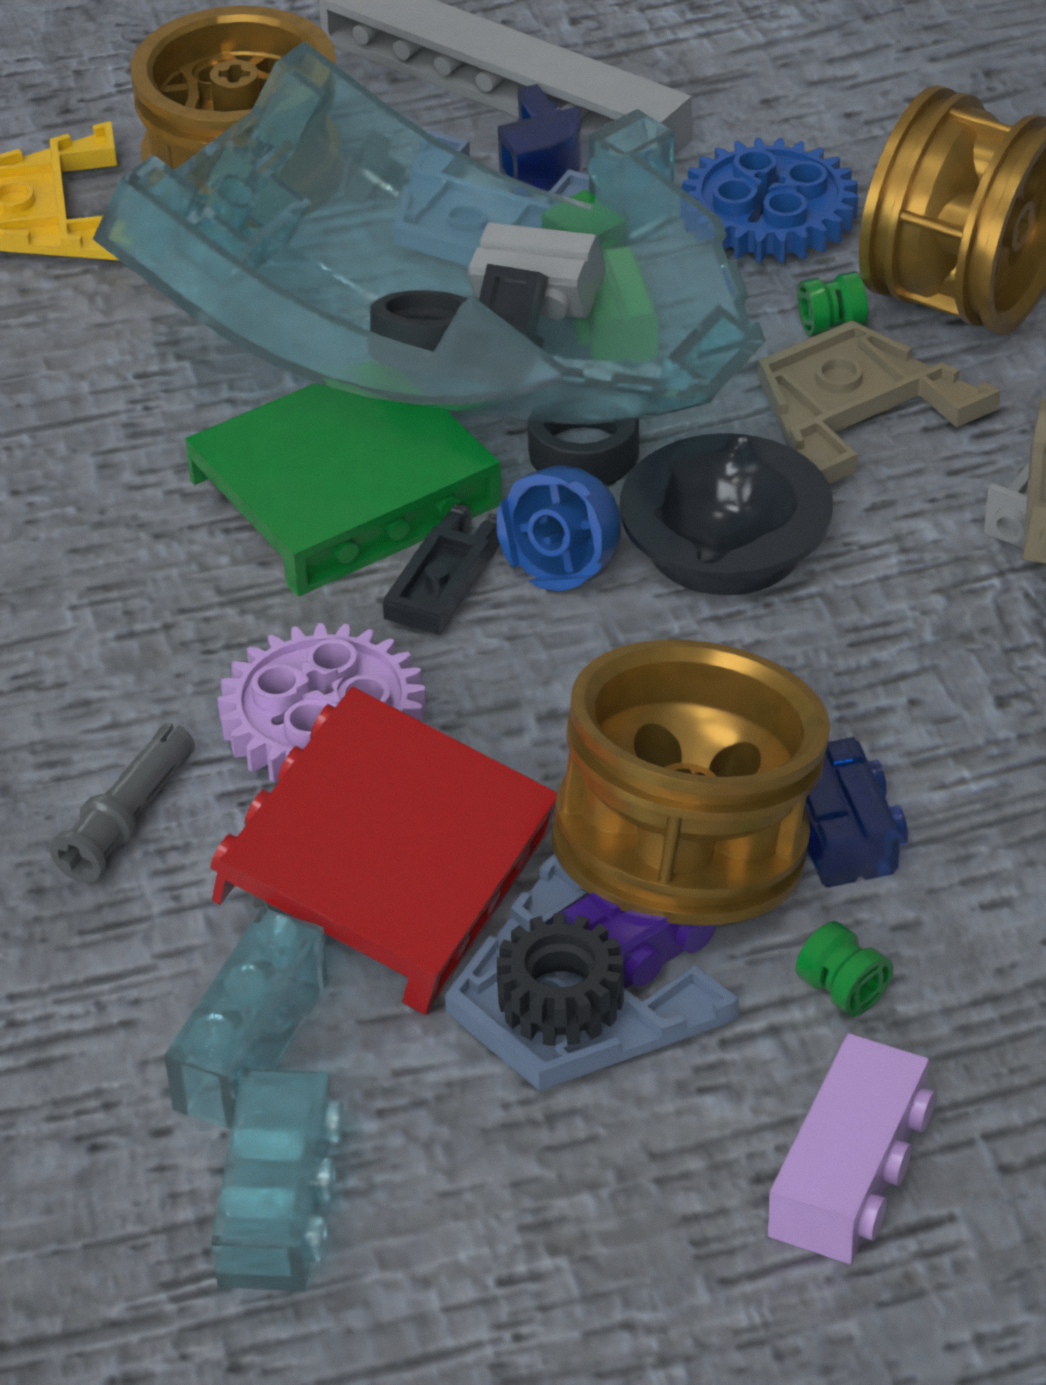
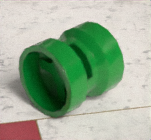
[797,271,868,337]
[795,921,894,1017]

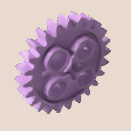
[218,623,426,782]

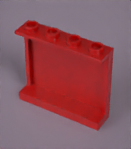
[210,686,558,1015]

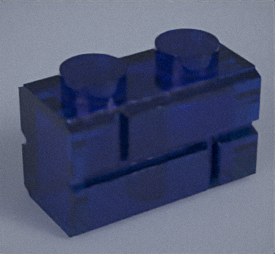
[804,737,908,888]

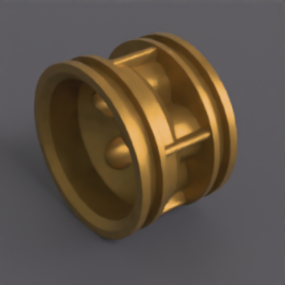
[859,85,1046,335]
[552,639,830,926]

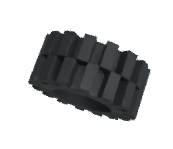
[497,913,624,1046]

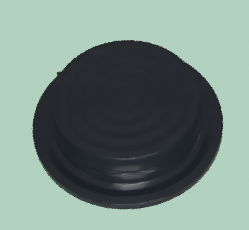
[620,433,833,595]

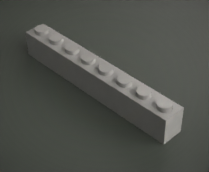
[319,0,692,171]

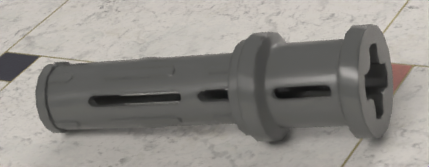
[50,723,195,883]

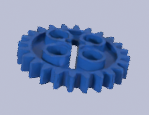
[682,138,858,262]

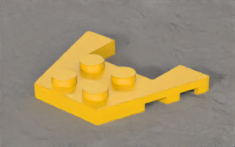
[0,121,130,261]

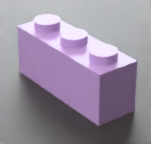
[768,1033,936,1265]

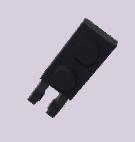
[382,504,500,635]

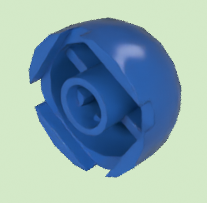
[497,465,621,592]

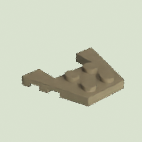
[758,321,1000,484]

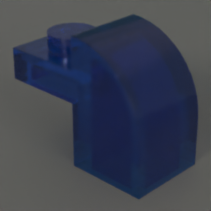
[497,84,581,196]

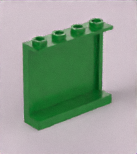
[185,357,502,597]

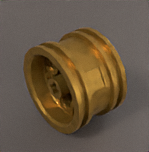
[130,5,344,234]

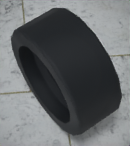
[370,290,478,369]
[527,383,639,485]

